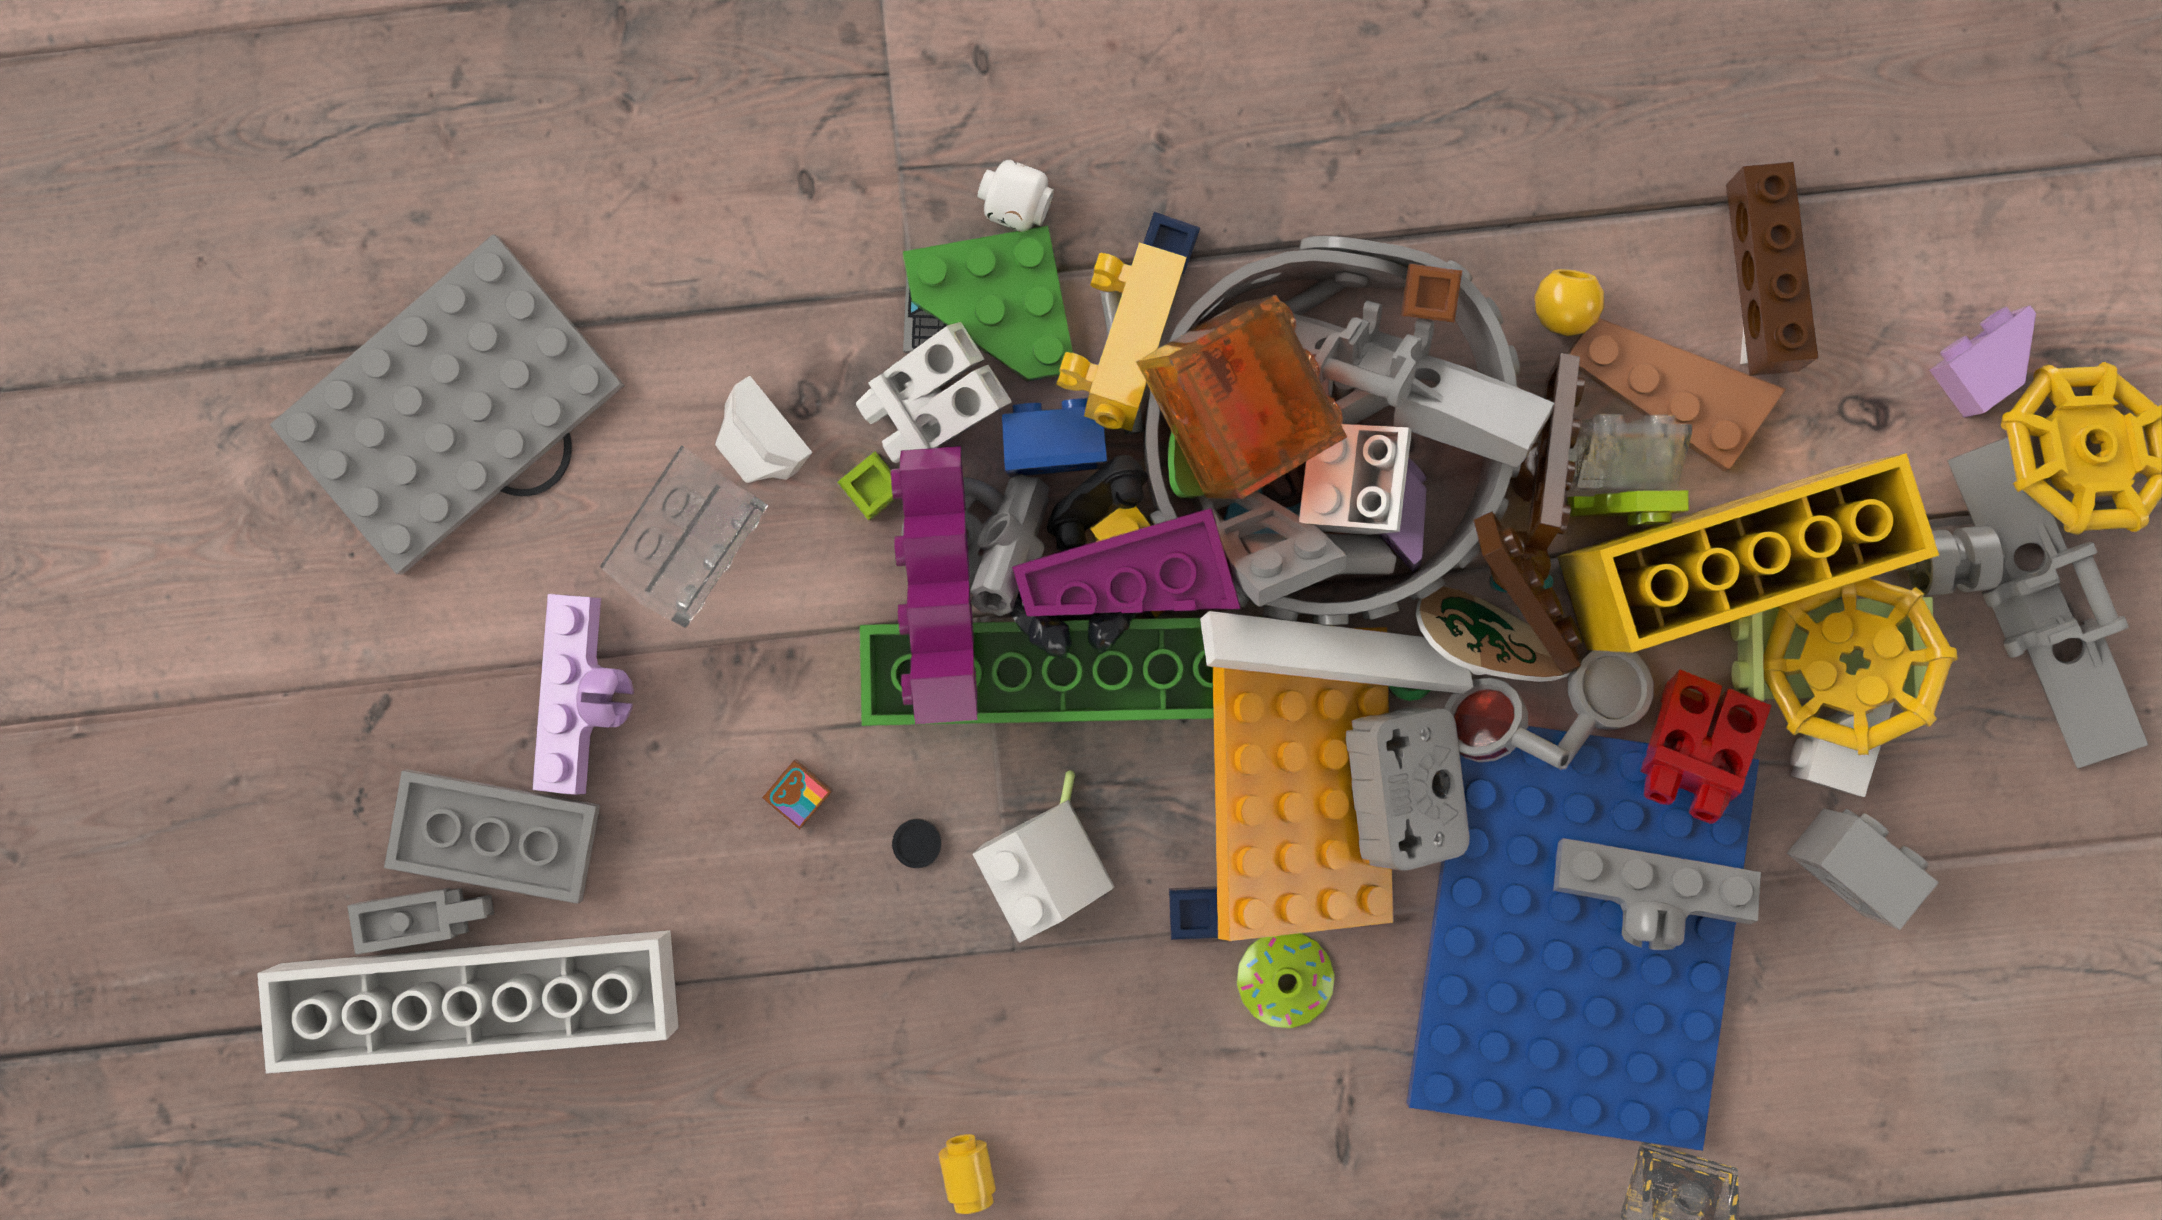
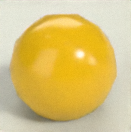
[1534,269,1605,336]

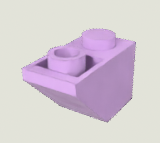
[1929,305,2036,417]

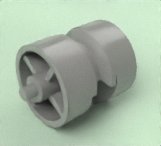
[1903,525,2006,596]

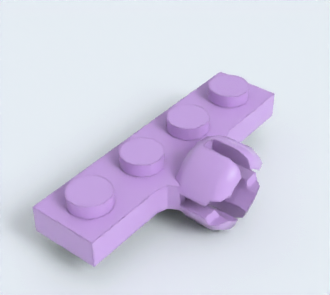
[533,594,634,795]

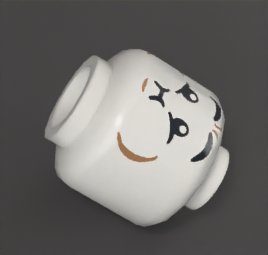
[977,160,1054,232]

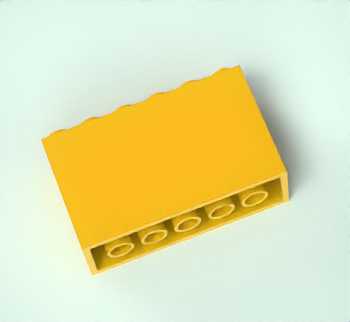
[1557,453,1939,653]

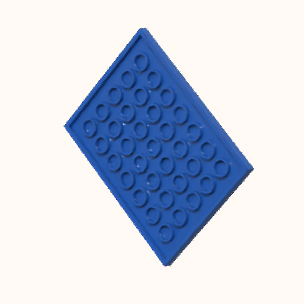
[1406,716,1759,1151]

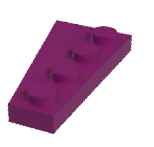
[1012,508,1241,616]

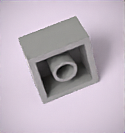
[1786,808,1939,930]

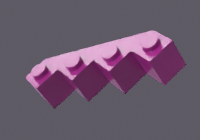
[891,446,977,725]

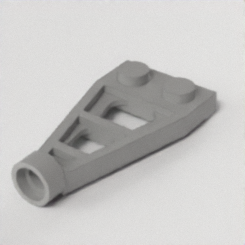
[1190,477,1346,607]

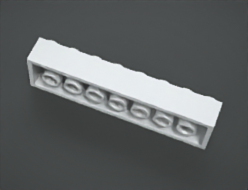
[257,930,679,1074]

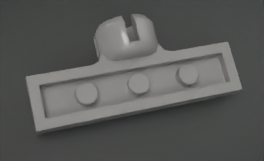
[1553,838,1761,950]

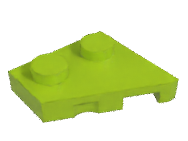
[1567,490,1689,526]

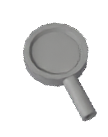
[1558,650,1654,769]

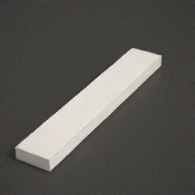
[1200,611,1474,694]

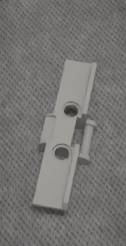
[1223,300,1555,467]
[1947,437,2148,769]

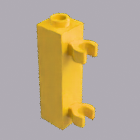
[1057,242,1187,431]

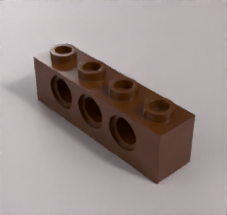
[1726,162,1818,376]

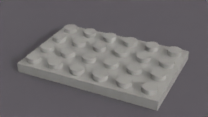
[270,234,625,575]

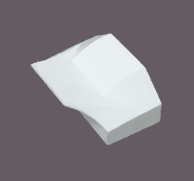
[715,376,812,483]

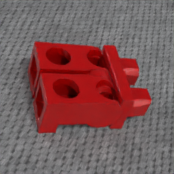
[1640,669,1772,824]

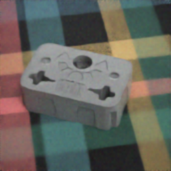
[1346,707,1470,870]

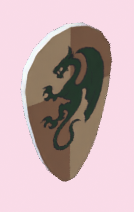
[1416,586,1573,682]

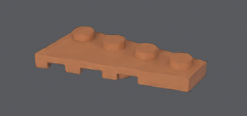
[1567,318,1786,471]

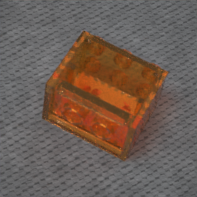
[1136,295,1347,499]

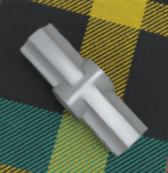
[970,474,1050,616]

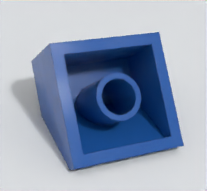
[1002,398,1107,477]

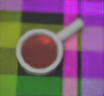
[1444,678,1571,770]

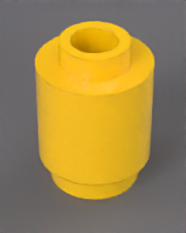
[938,1134,996,1214]

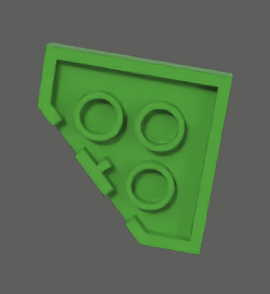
[902,226,1073,382]

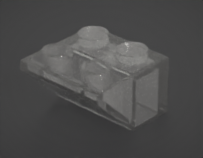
[1568,414,1692,491]

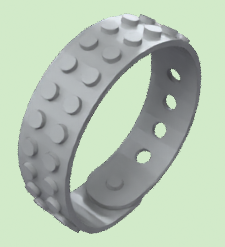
[1143,236,1521,625]

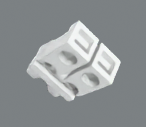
[856,322,1012,463]

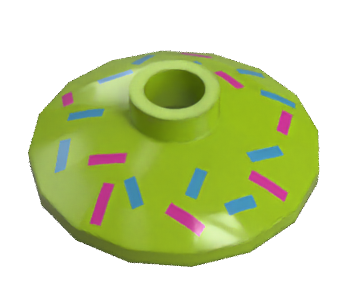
[1237,933,1335,1028]

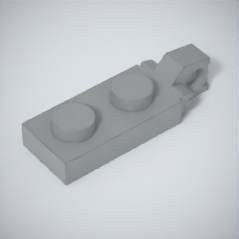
[347,887,494,955]

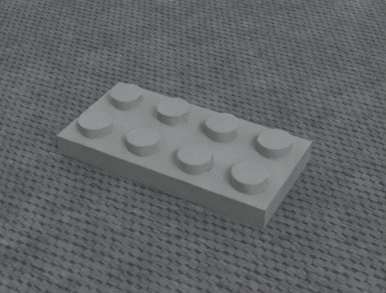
[384,769,600,904]

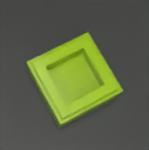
[837,451,896,521]

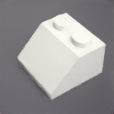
[973,800,1115,943]

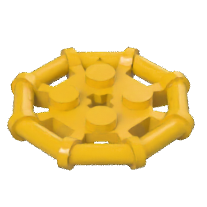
[2001,362,2162,535]
[1763,578,1958,756]

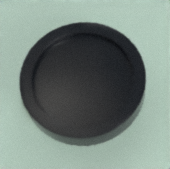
[892,818,942,868]

